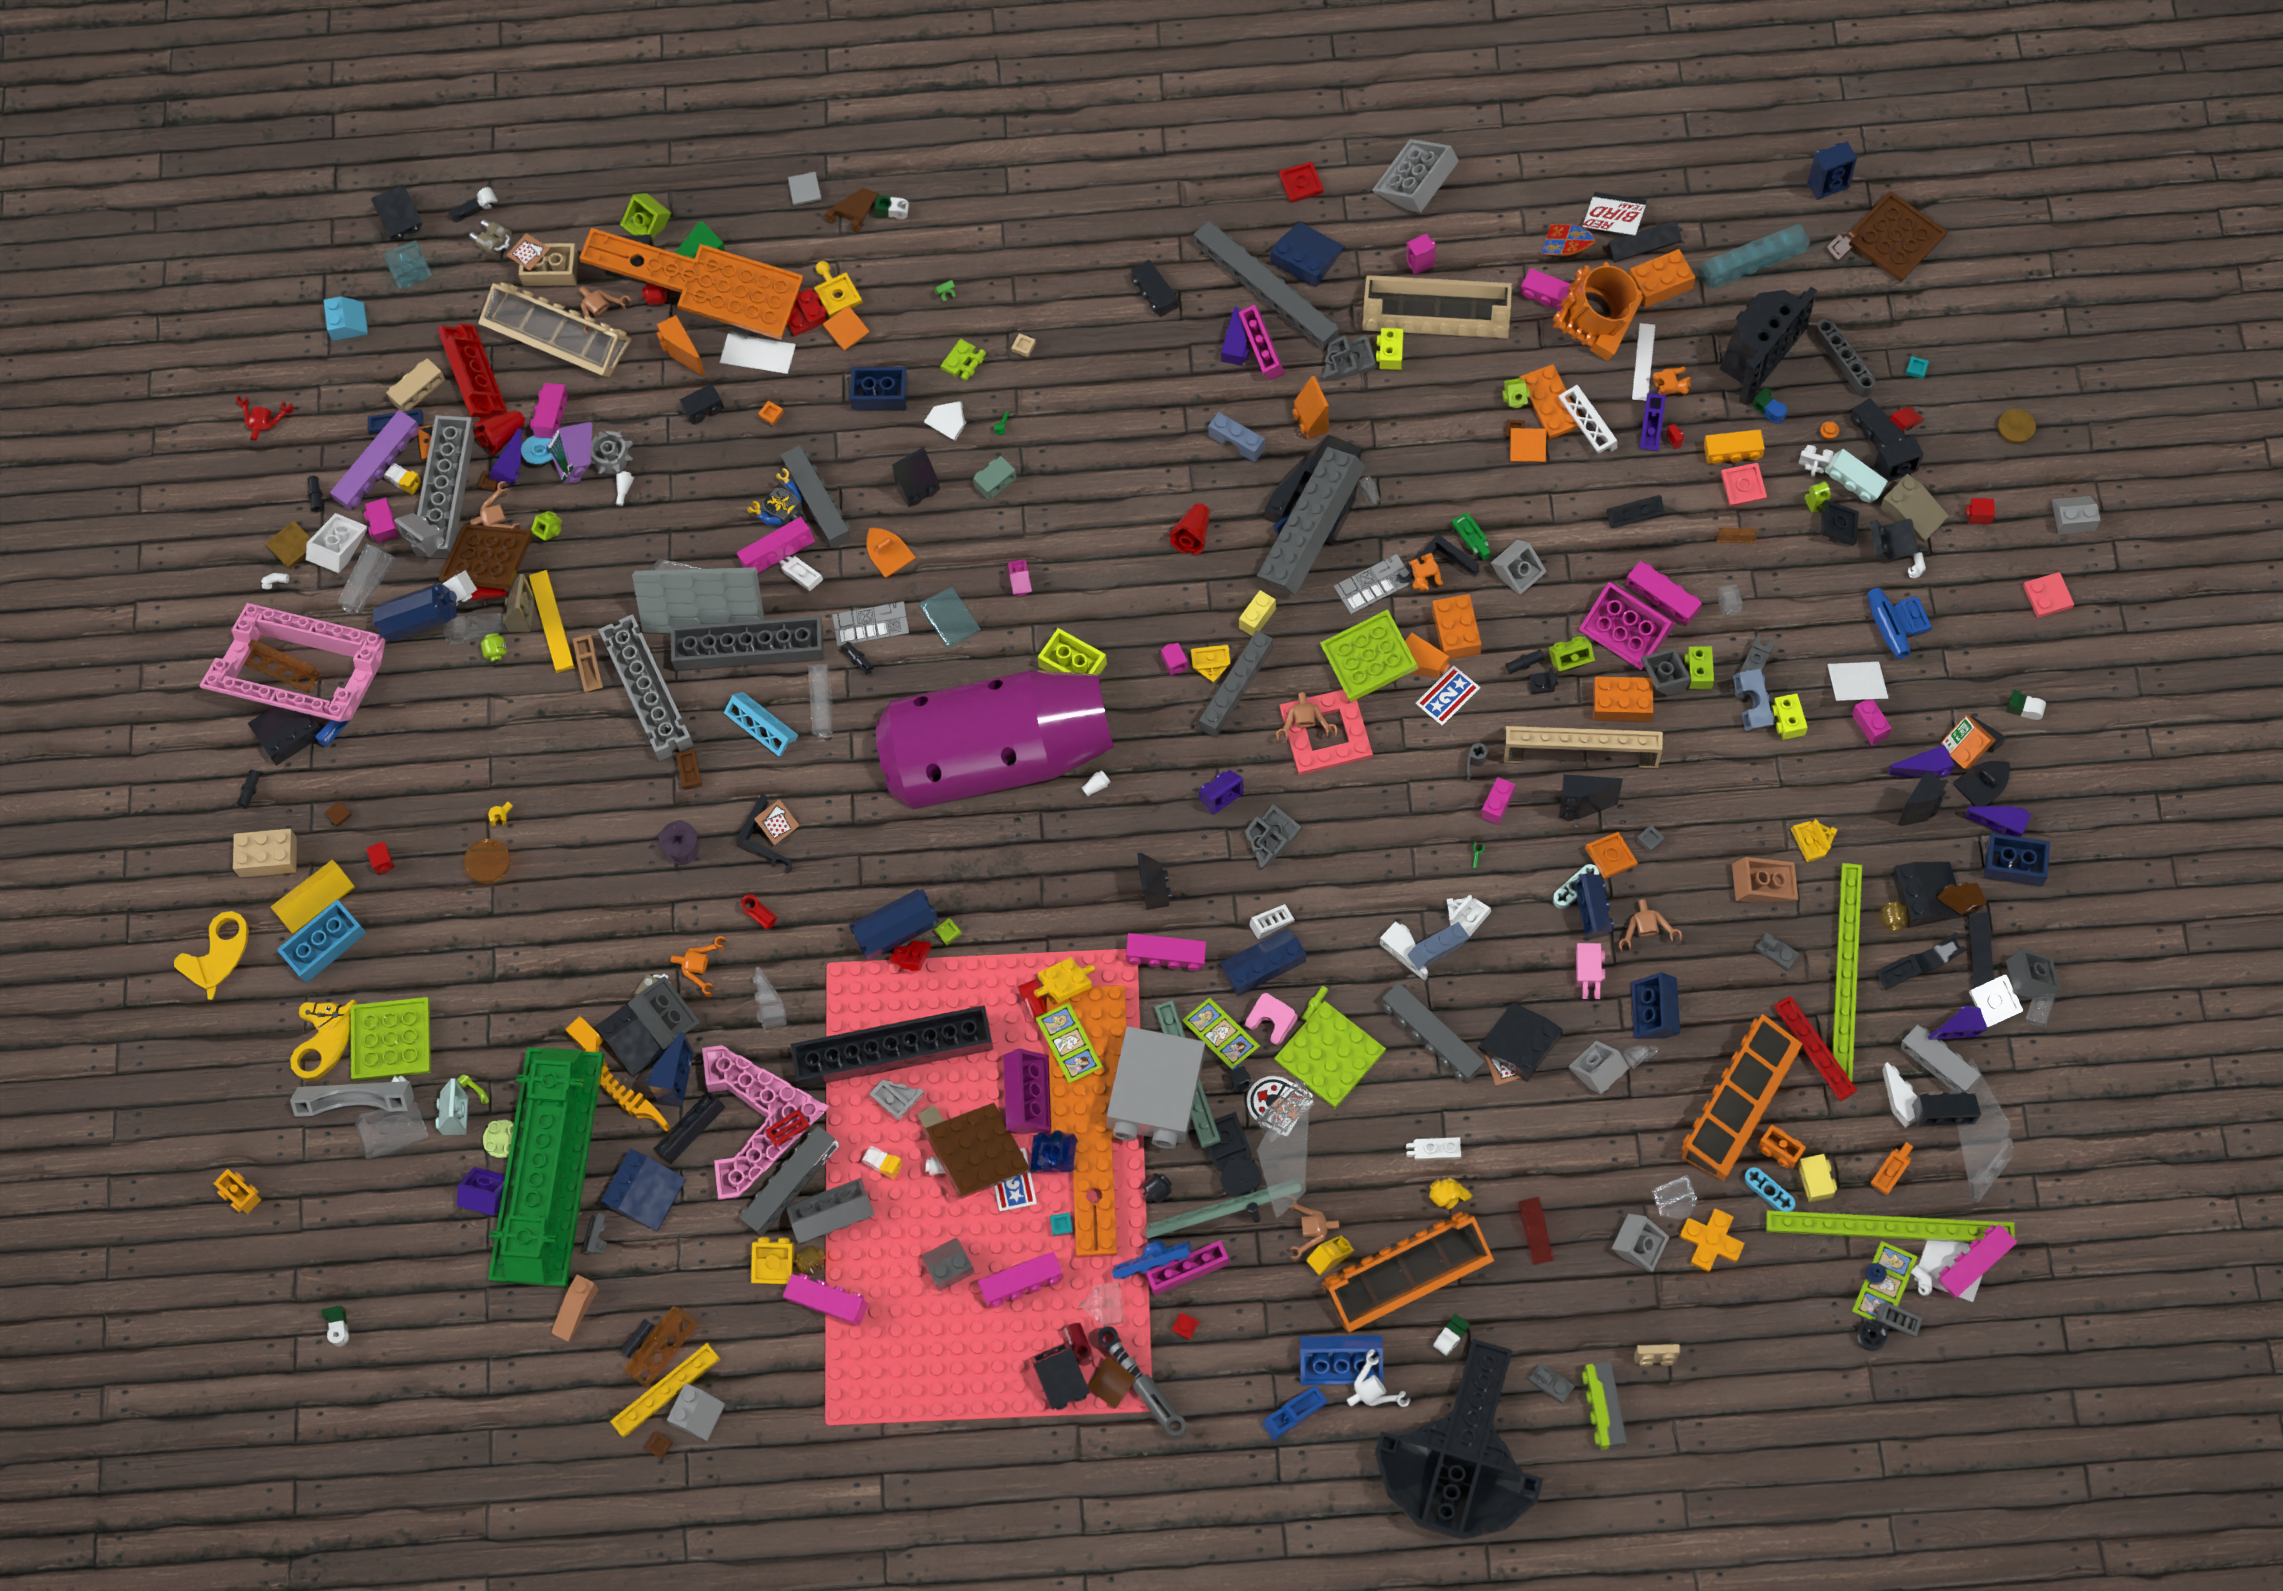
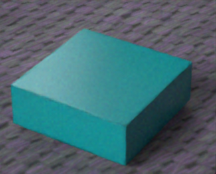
[1906,356,1929,379]
[1050,1212,1073,1237]

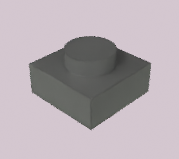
[1637,825,1665,853]

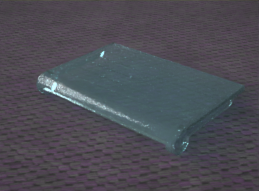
[919,587,981,648]

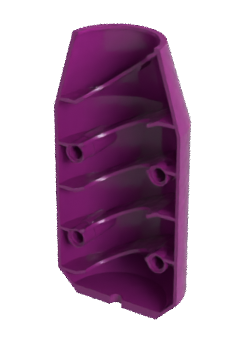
[875,670,1114,809]

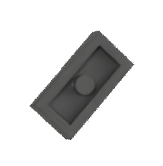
[1755,933,1800,971]
[581,1213,607,1255]
[1528,1362,1575,1404]

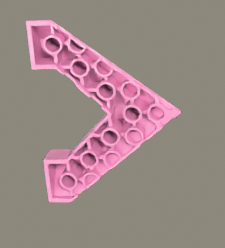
[702,1045,829,1200]

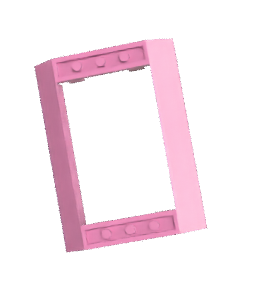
[200,603,386,722]

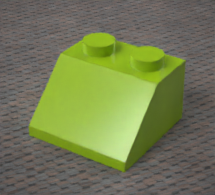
[620,193,671,239]

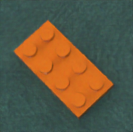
[1520,364,1583,439]

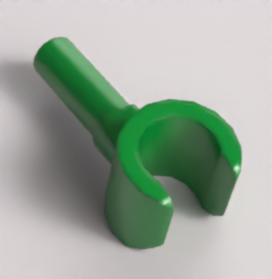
[994,412,1009,434]
[1472,841,1485,869]

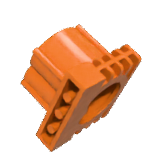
[1553,262,1643,361]

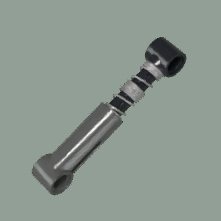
[1098,1326,1186,1440]

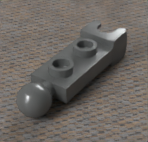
[1734,635,1775,699]

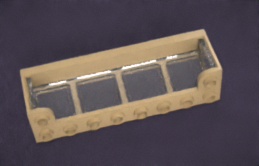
[478,282,631,377]

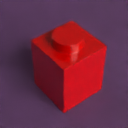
[1965,498,1995,524]
[366,841,395,874]

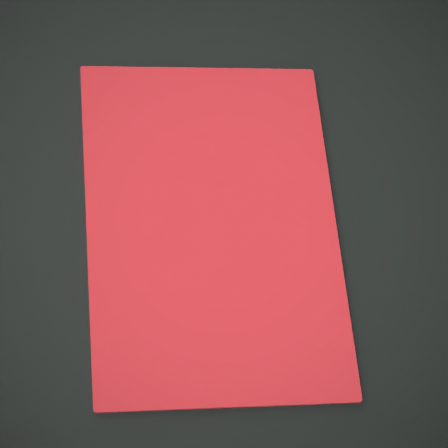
[825,949,1152,1426]

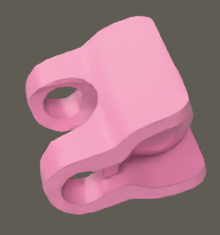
[1245,993,1298,1046]

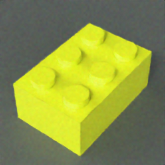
[1038,628,1107,675]

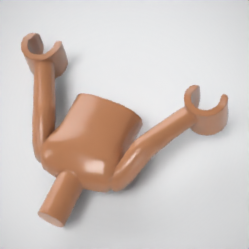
[579,286,632,337]
[470,481,521,529]
[1276,692,1337,741]
[1619,899,1682,952]
[1285,1196,1339,1261]

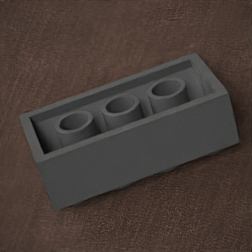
[786,1178,875,1244]

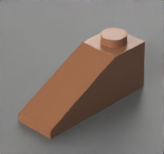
[551,1275,599,1342]

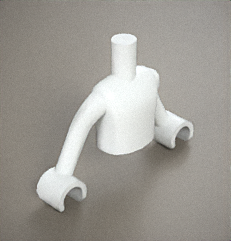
[1347,1349,1410,1407]

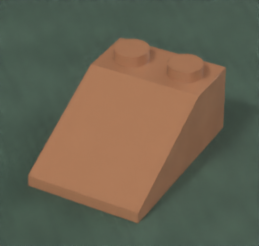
[1732,857,1798,903]

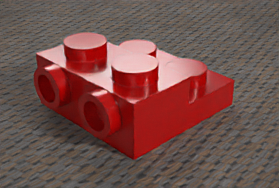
[787,288,828,337]

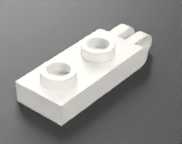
[779,556,823,591]
[1406,1137,1461,1161]

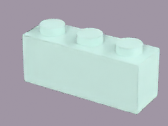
[1825,449,1887,503]

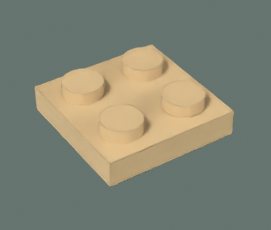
[1634,1344,1680,1366]

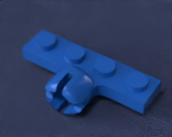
[1112,1240,1192,1279]

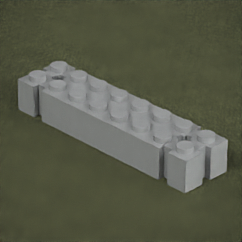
[598,614,694,761]

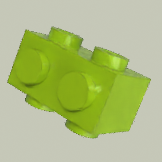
[1549,636,1595,672]
[1684,646,1714,689]

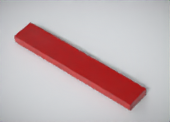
[1774,996,1857,1102]

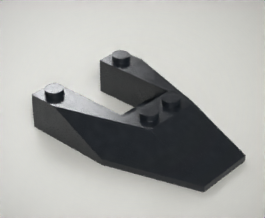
[1265,434,1362,546]

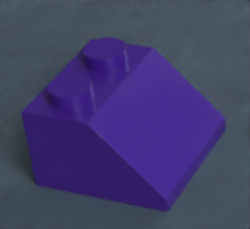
[1199,770,1244,815]
[456,1167,506,1215]

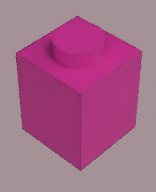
[1161,643,1188,676]

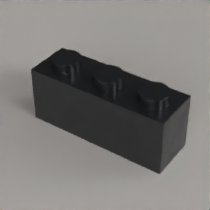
[1130,259,1179,318]
[1850,398,1907,451]
[1912,1092,1981,1127]

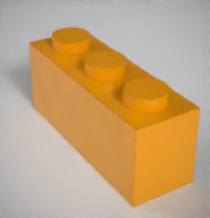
[1704,430,1765,464]

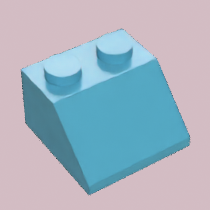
[324,296,368,341]

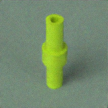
[1301,986,1328,1022]

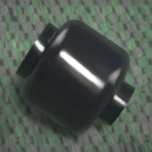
[1142,1173,1172,1203]

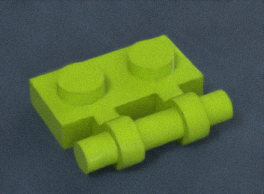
[941,339,986,381]

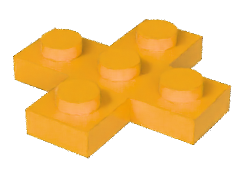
[1679,1209,1745,1272]

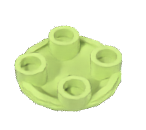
[483,1120,514,1158]

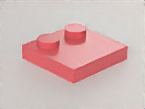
[1721,463,1767,507]
[2023,572,2074,618]

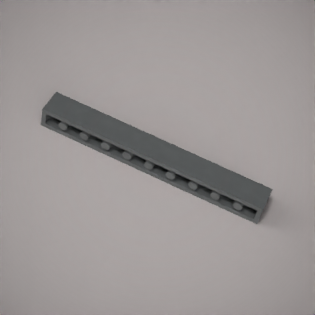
[1194,221,1339,351]

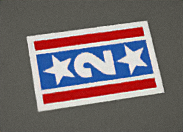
[1416,665,1481,725]
[994,1148,1037,1211]

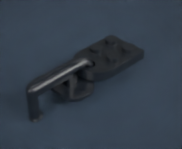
[1207,1112,1262,1223]

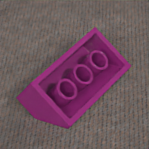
[1003,1048,1052,1134]

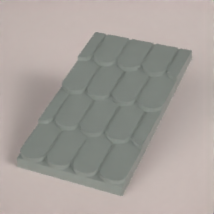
[632,559,765,633]

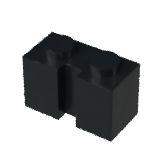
[679,383,724,425]

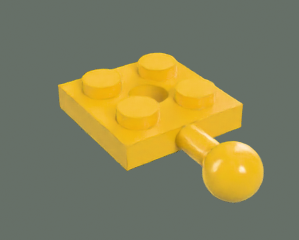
[814,261,862,318]

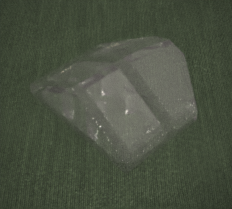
[1652,1175,1698,1220]

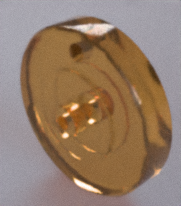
[464,839,511,884]

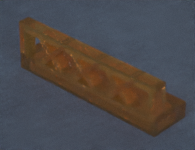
[244,639,320,693]
[623,1306,698,1388]

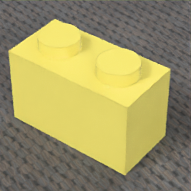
[1239,591,1276,636]
[1798,1154,1837,1203]

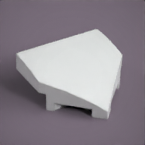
[924,401,966,441]
[1447,895,1491,937]

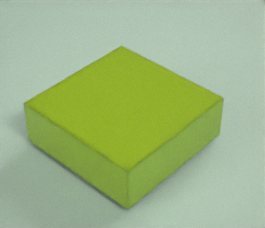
[934,918,962,945]

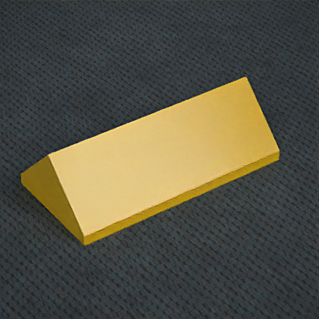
[271,860,355,935]

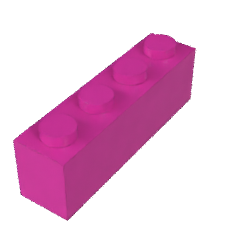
[1239,305,1285,381]
[736,517,815,574]
[1626,561,1702,627]
[1125,933,1206,971]
[1937,1224,2017,1298]
[1146,1240,1229,1296]
[978,1251,1064,1308]
[783,1273,869,1326]

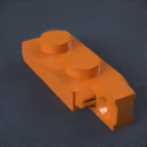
[1870,1142,1913,1195]

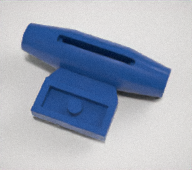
[1867,588,1932,659]

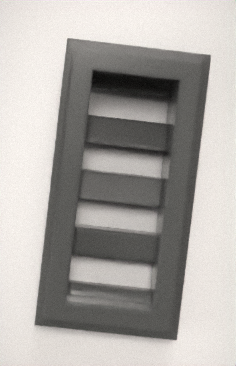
[1875,1302,1923,1337]

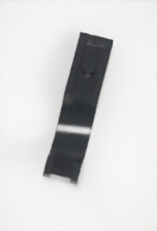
[1876,932,1966,991]

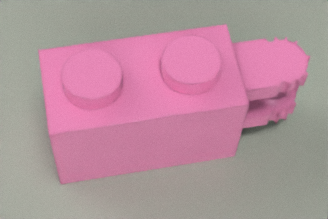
[1576,943,1605,999]

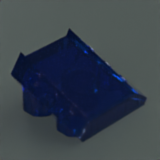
[1030,1130,1078,1173]

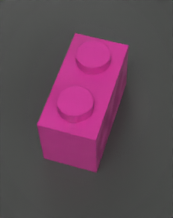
[1406,233,1436,275]
[364,498,399,543]
[1852,699,1892,745]
[1481,777,1516,826]

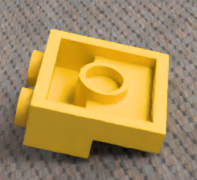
[751,1237,795,1284]

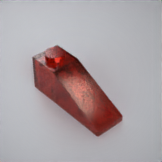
[1518,1197,1554,1265]

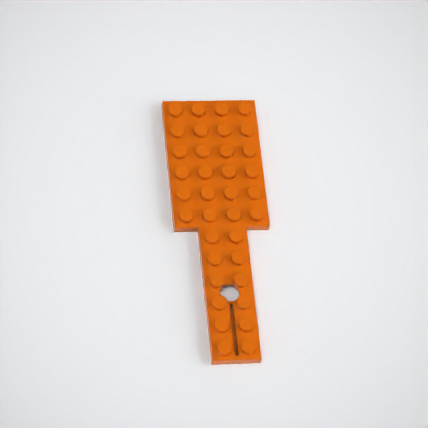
[579,228,803,340]

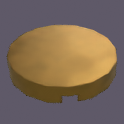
[1998,409,2036,444]

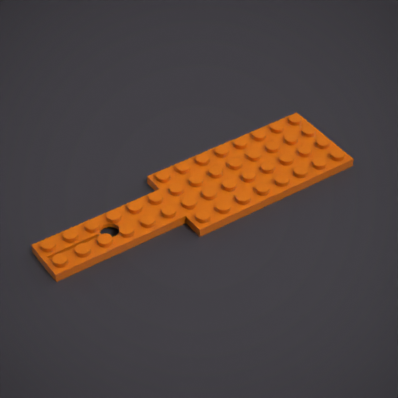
[1046,985,1127,1257]

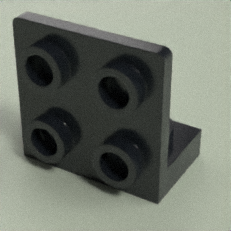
[1870,518,1919,563]

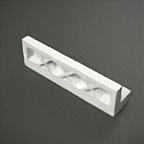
[1559,385,1617,454]

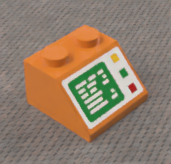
[1941,714,1996,769]

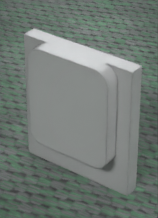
[788,172,821,206]

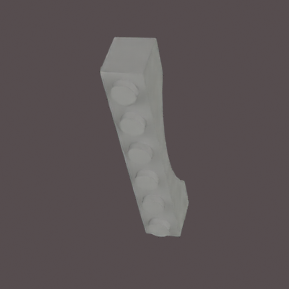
[290,1081,414,1117]

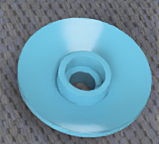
[521,436,553,464]

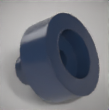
[1865,1263,1887,1285]

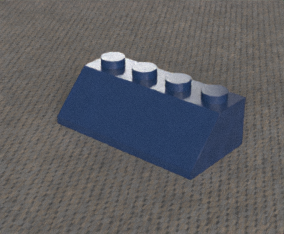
[1219,928,1306,997]

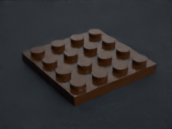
[1851,191,1947,282]
[439,524,533,590]
[924,1103,1031,1199]

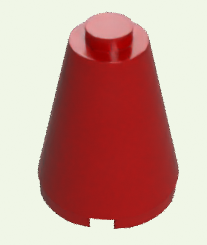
[473,410,525,455]
[1169,503,1210,555]

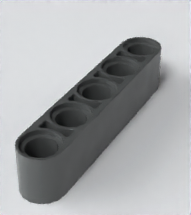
[1815,318,1875,397]

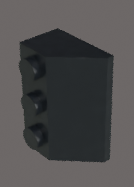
[1898,772,1947,826]

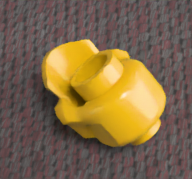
[1429,1178,1473,1209]

